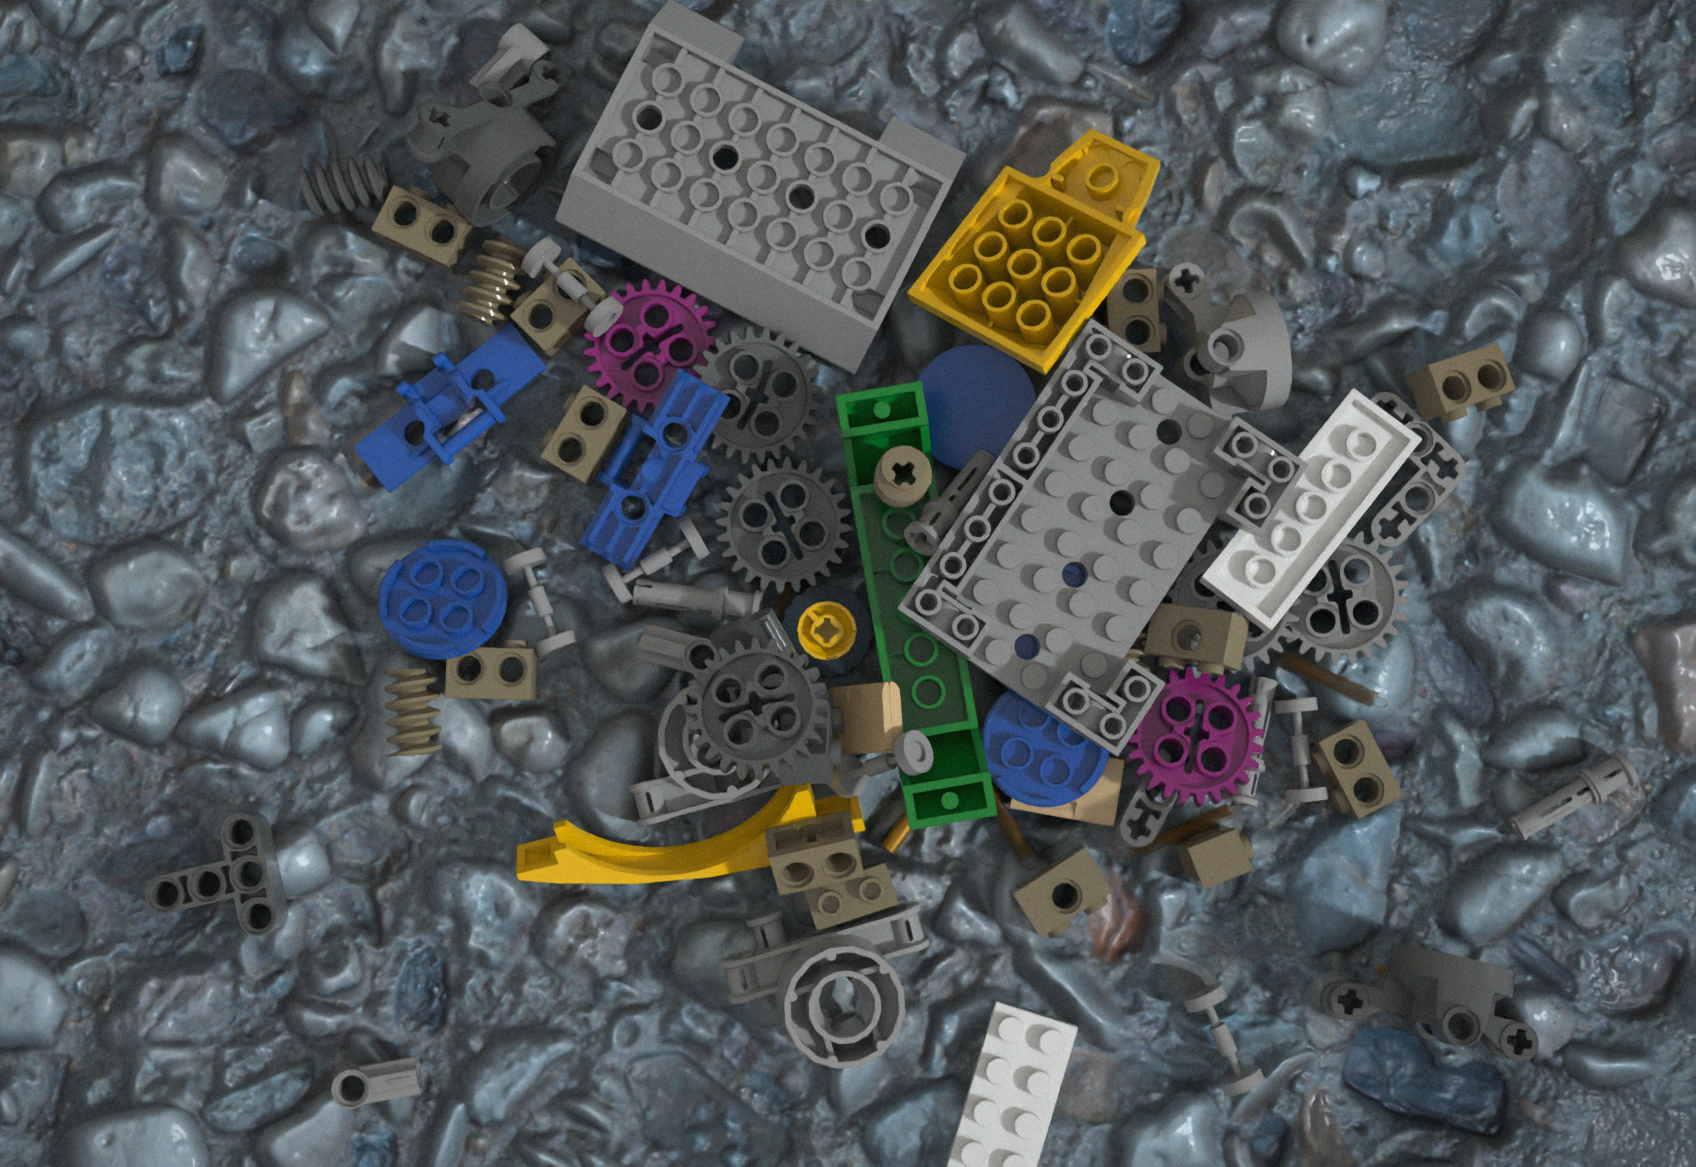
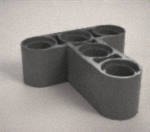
[145,811,288,936]

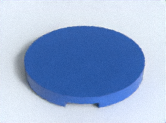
[917,344,1037,470]
[377,539,508,660]
[981,689,1109,807]

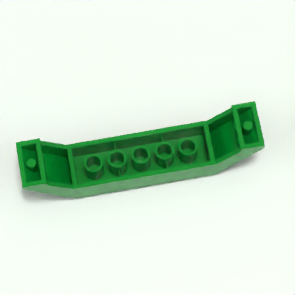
[835,381,997,830]

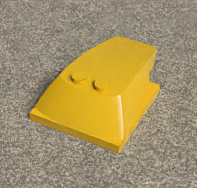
[907,128,1160,376]

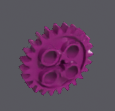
[584,279,720,416]
[1126,667,1265,808]

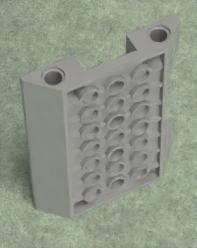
[555,0,966,375]
[897,318,1309,757]

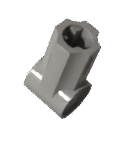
[469,23,553,91]
[638,624,722,675]
[331,1055,423,1109]

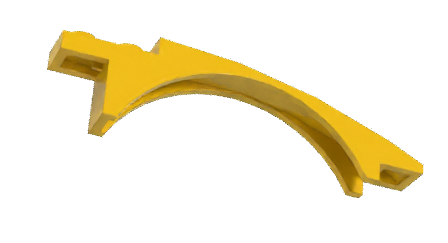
[516,782,866,884]

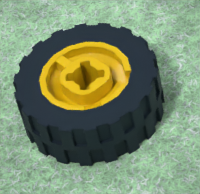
[781,584,874,678]

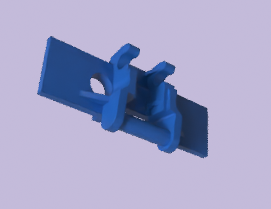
[353,323,548,493]
[579,367,731,572]

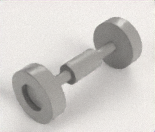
[521,237,624,337]
[601,518,710,605]
[502,547,579,657]
[1274,697,1328,803]
[830,730,933,798]
[1182,983,1265,1097]

